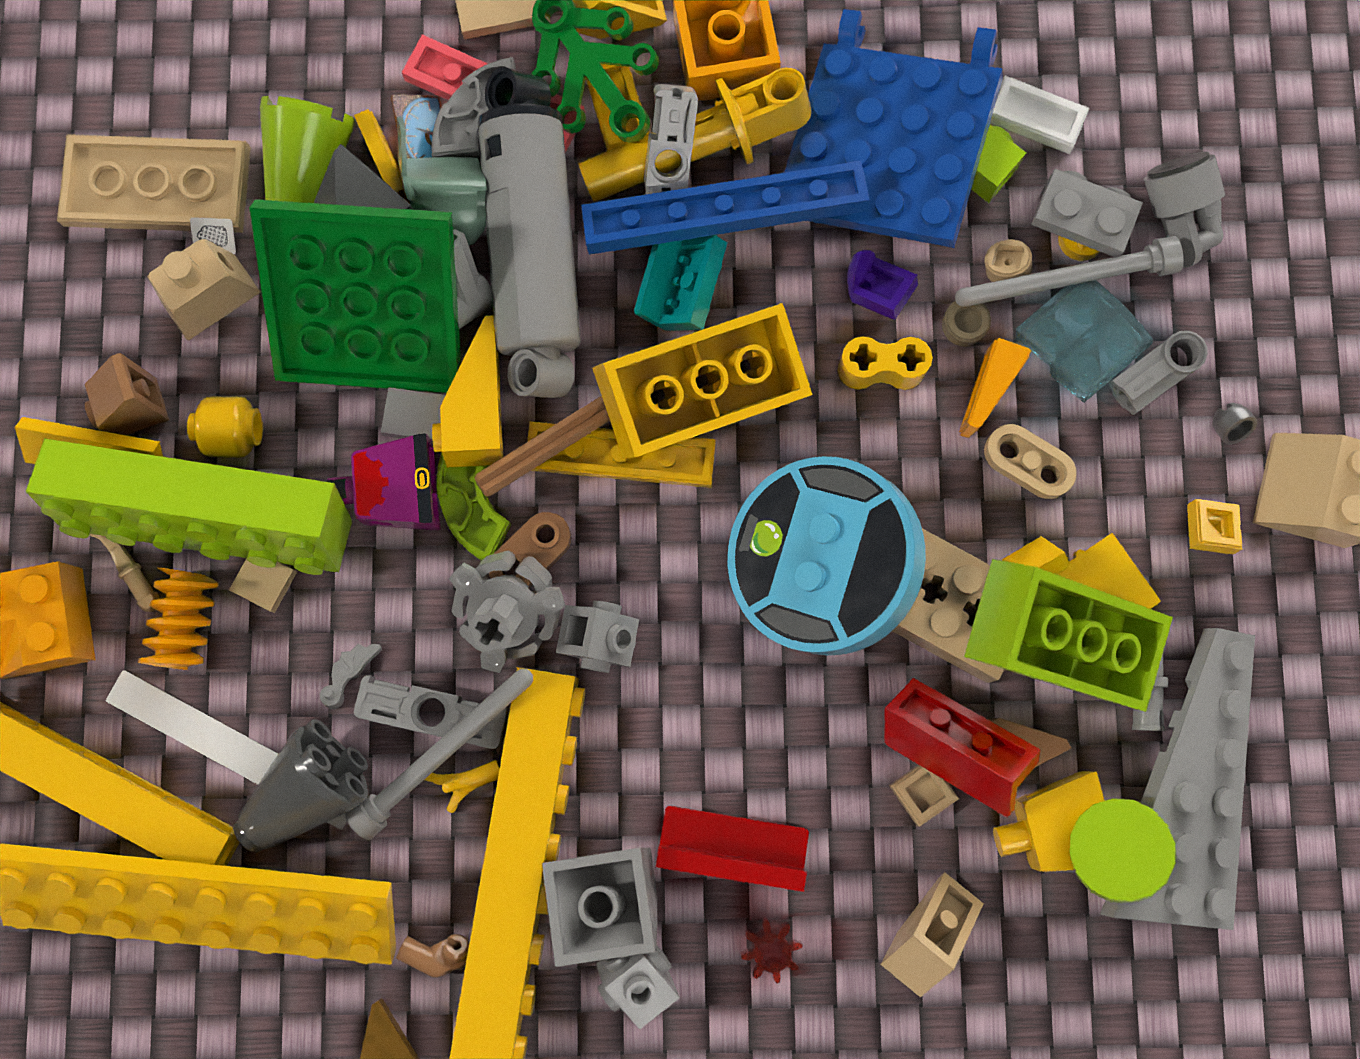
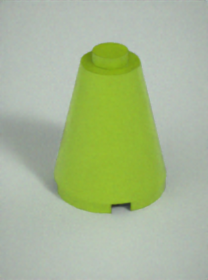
[260,96,355,203]

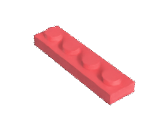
[402,35,585,153]

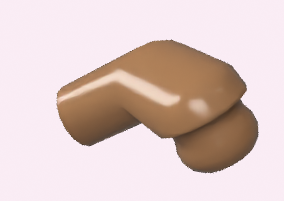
[396,934,469,978]

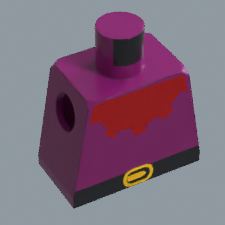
[327,433,441,530]

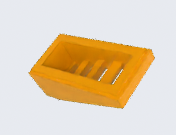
[959,338,1032,438]

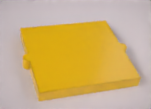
[1057,533,1161,609]

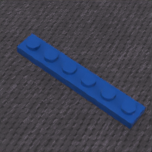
[581,161,870,255]

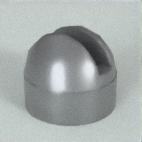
[1213,403,1258,445]

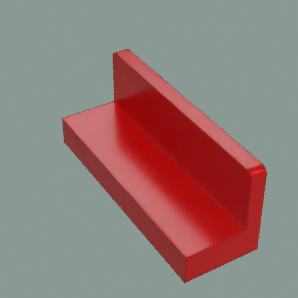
[884,678,1041,817]
[655,806,809,892]

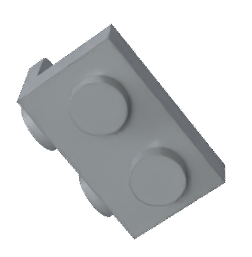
[1031,169,1143,257]

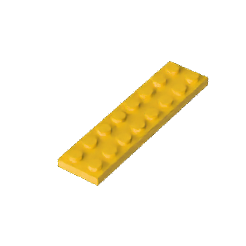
[0,843,396,965]

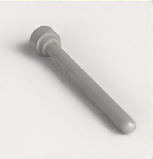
[955,235,1183,307]
[345,669,533,840]

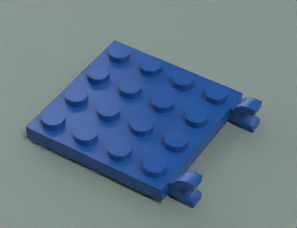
[784,9,1003,248]

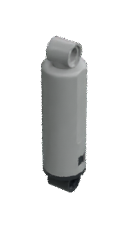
[478,67,581,398]

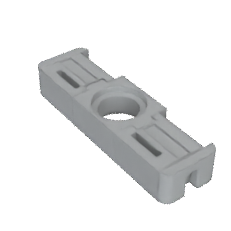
[644,84,698,195]
[354,675,509,749]

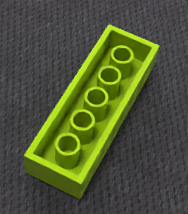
[25,438,352,575]

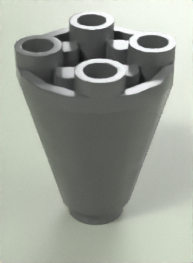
[233,719,368,853]

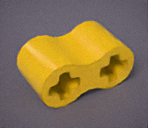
[837,336,933,390]

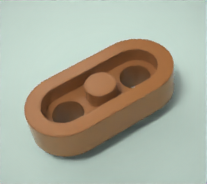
[489,512,571,588]

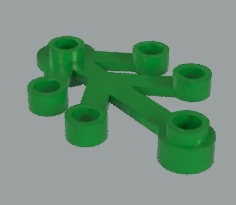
[531,0,659,143]

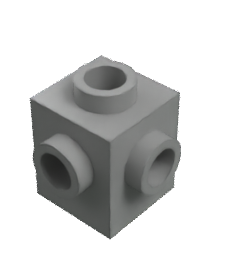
[556,601,639,673]
[596,946,680,1029]

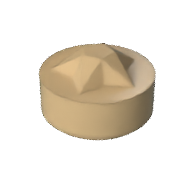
[985,239,1033,282]

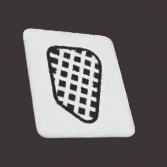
[190,218,236,254]

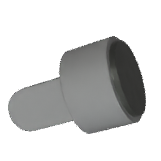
[1144,152,1225,268]

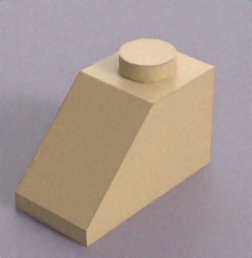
[881,872,984,997]

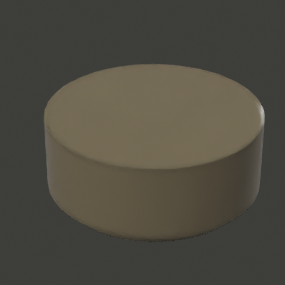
[942,301,991,347]

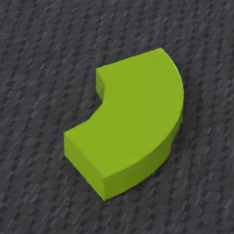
[437,452,512,561]

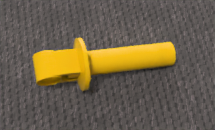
[579,68,811,202]

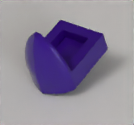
[847,250,918,320]

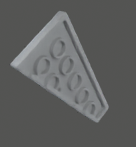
[1100,628,1255,930]

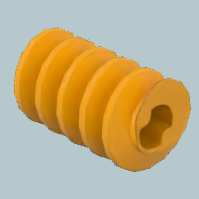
[138,567,219,670]

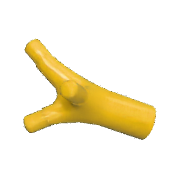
[424,760,500,813]

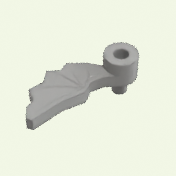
[320,644,382,709]

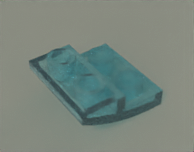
[1015,280,1153,403]

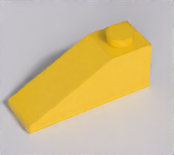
[432,315,503,468]

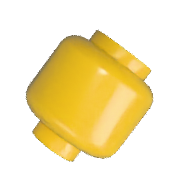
[187,396,263,458]

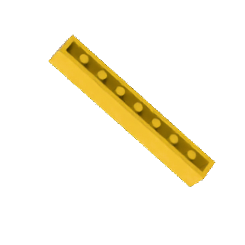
[449,667,585,1059]

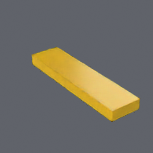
[527,422,716,488]

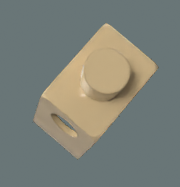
[147,239,261,341]

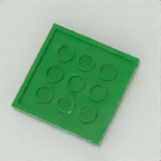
[249,199,461,393]

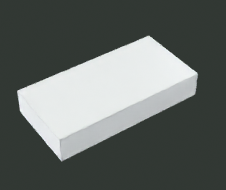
[990,75,1089,154]

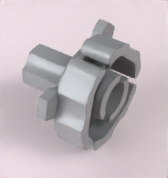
[449,551,565,673]

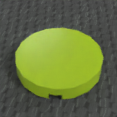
[1070,798,1176,903]

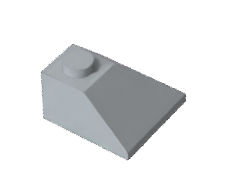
[542,847,658,967]

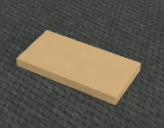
[57,135,251,233]

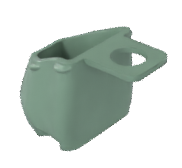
[397,116,487,246]

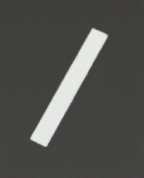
[106,670,347,830]

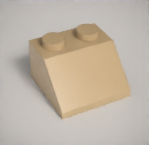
[1253,433,1360,548]

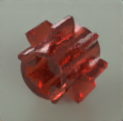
[740,917,803,984]

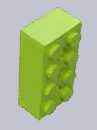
[964,559,1173,712]

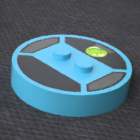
[728,456,926,655]

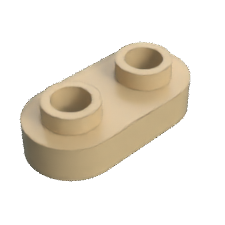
[984,424,1077,499]

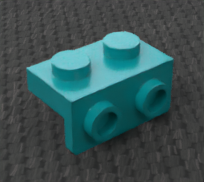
[634,235,728,331]

